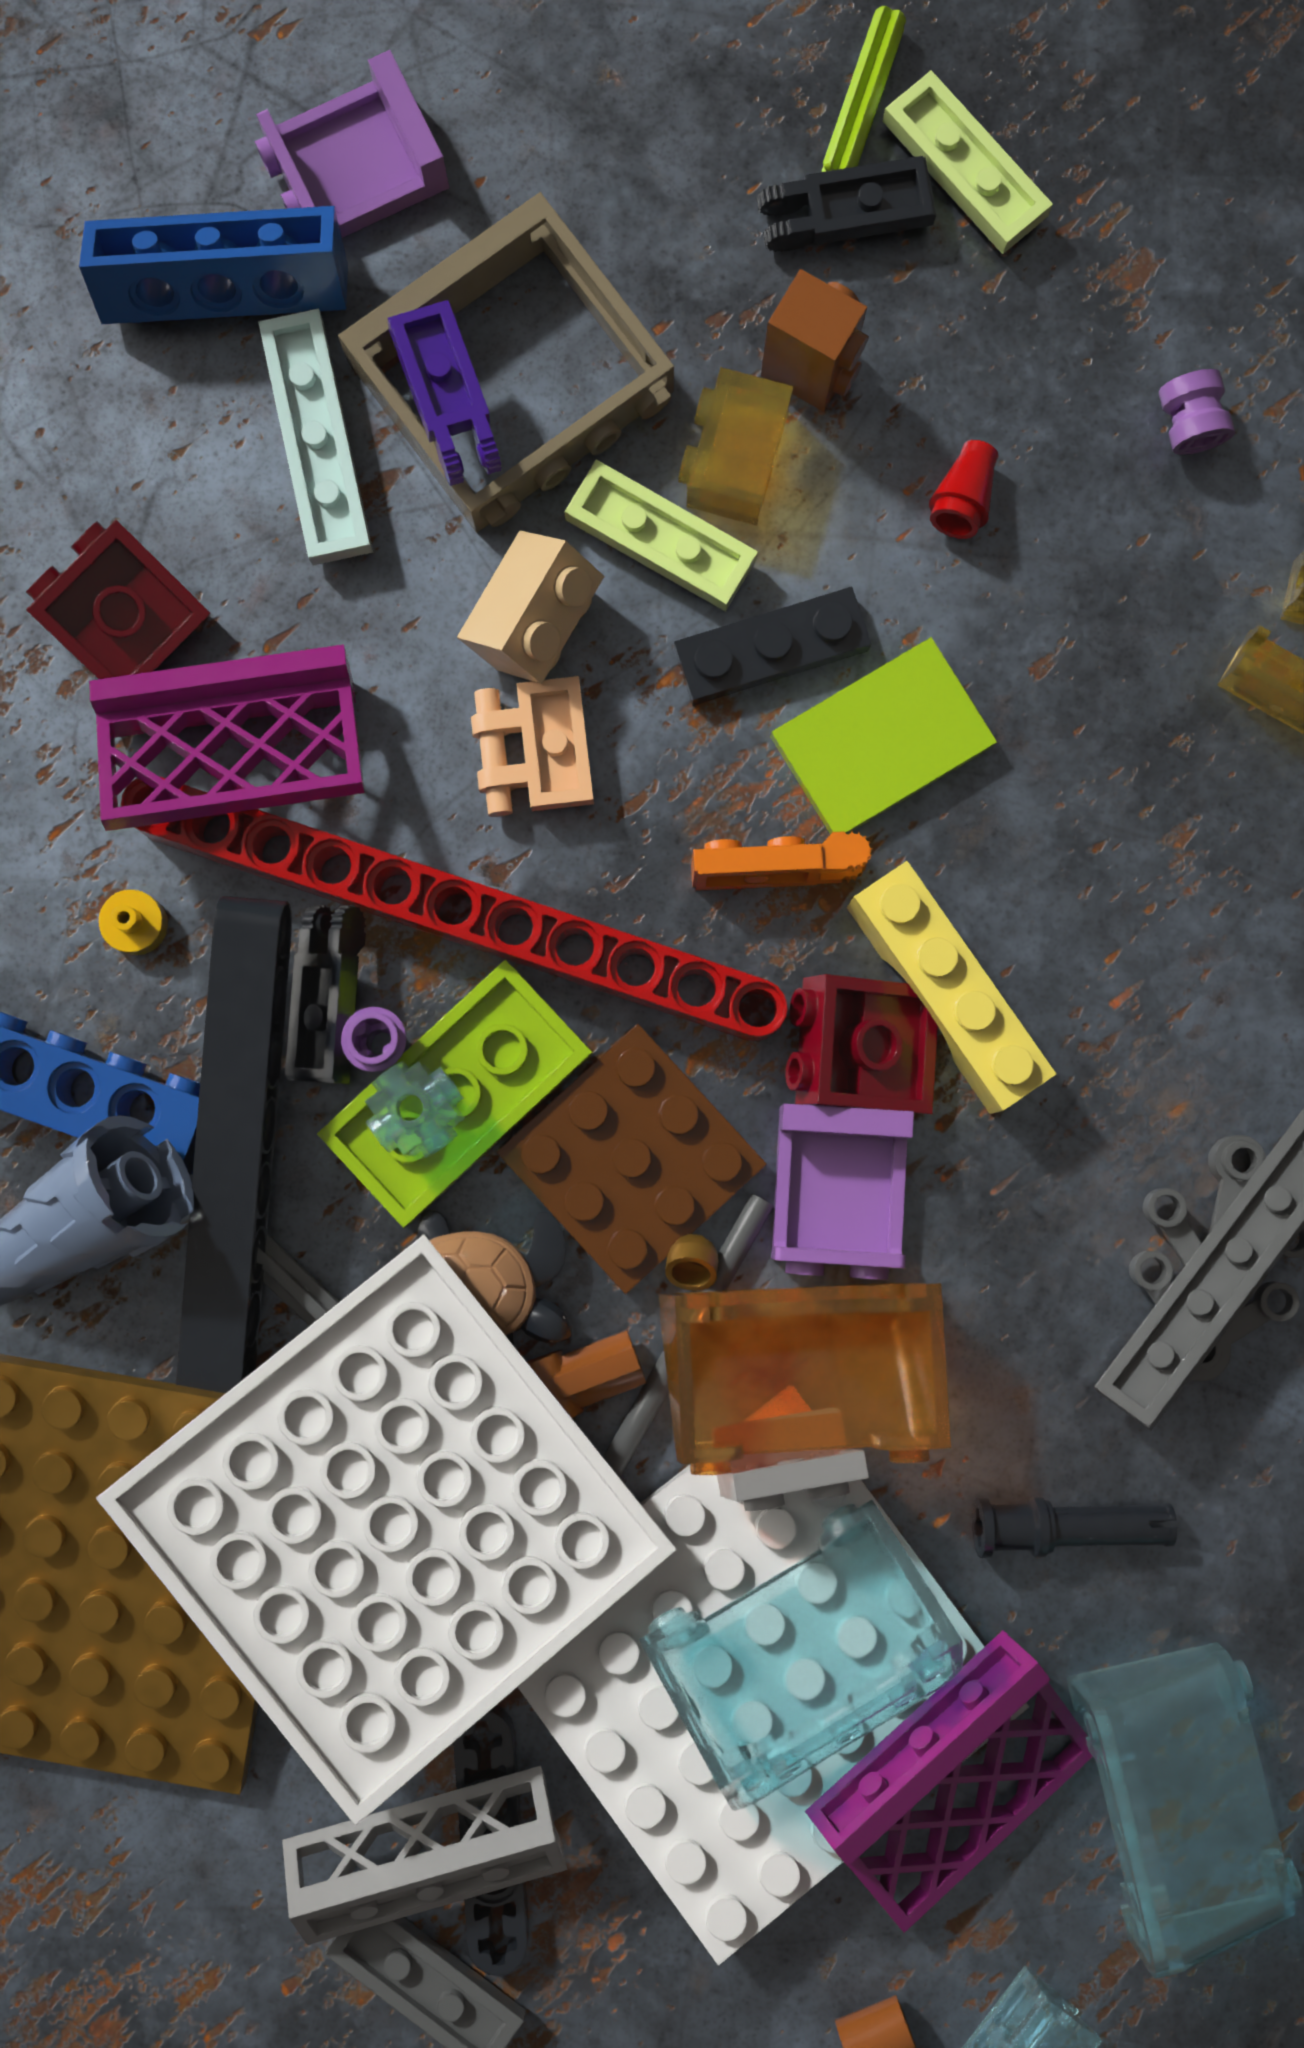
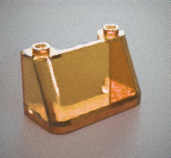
[659,1282,951,1475]

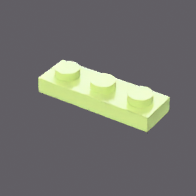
[882,70,1053,254]
[565,459,758,612]

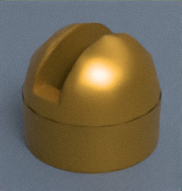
[665,1234,719,1291]

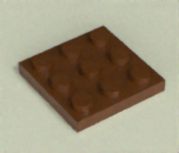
[497,1023,767,1295]

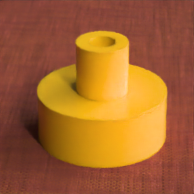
[99,890,168,955]

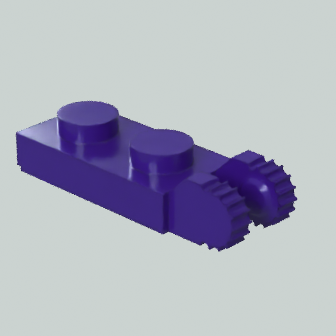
[387,300,502,486]

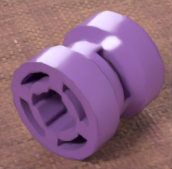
[1158,369,1235,455]

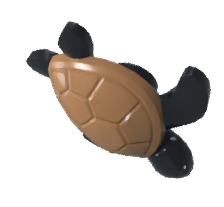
[418,1210,572,1346]

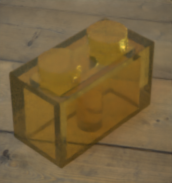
[678,367,793,526]

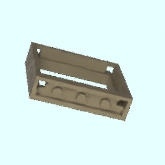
[338,192,674,533]

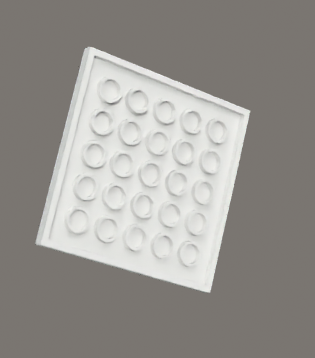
[96,1235,677,1826]
[518,1387,1029,1966]

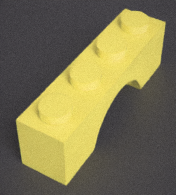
[847,861,1056,1114]

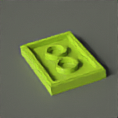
[770,637,997,834]

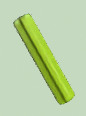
[822,6,906,172]

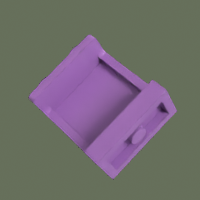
[254,50,449,238]
[771,1104,914,1280]

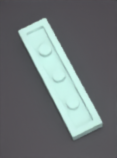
[258,309,373,565]

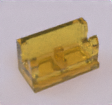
[1217,625,1304,735]

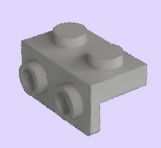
[711,1409,869,1511]

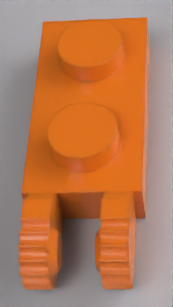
[691,831,872,891]

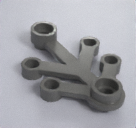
[1129,1135,1304,1381]

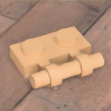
[471,676,594,817]

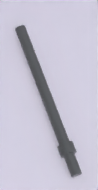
[603,1194,774,1484]

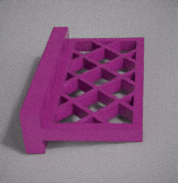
[89,644,365,831]
[805,1630,1098,1933]

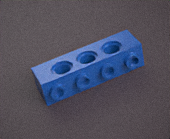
[79,206,348,325]
[0,1012,200,1175]

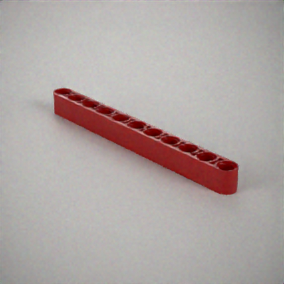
[121,776,787,1041]

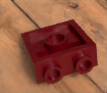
[26,520,210,679]
[785,974,938,1115]

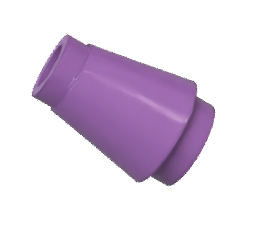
[341,1007,406,1072]

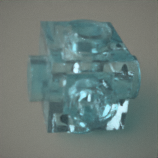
[365,1061,465,1158]

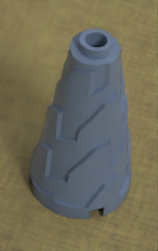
[0,1115,194,1306]

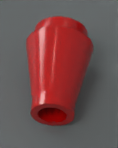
[929,440,999,539]

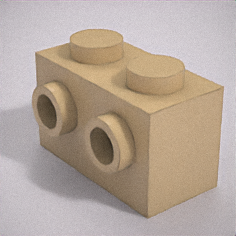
[457,531,605,684]

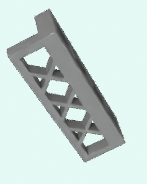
[282,1766,567,1945]

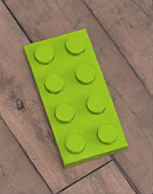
[317,959,593,1228]

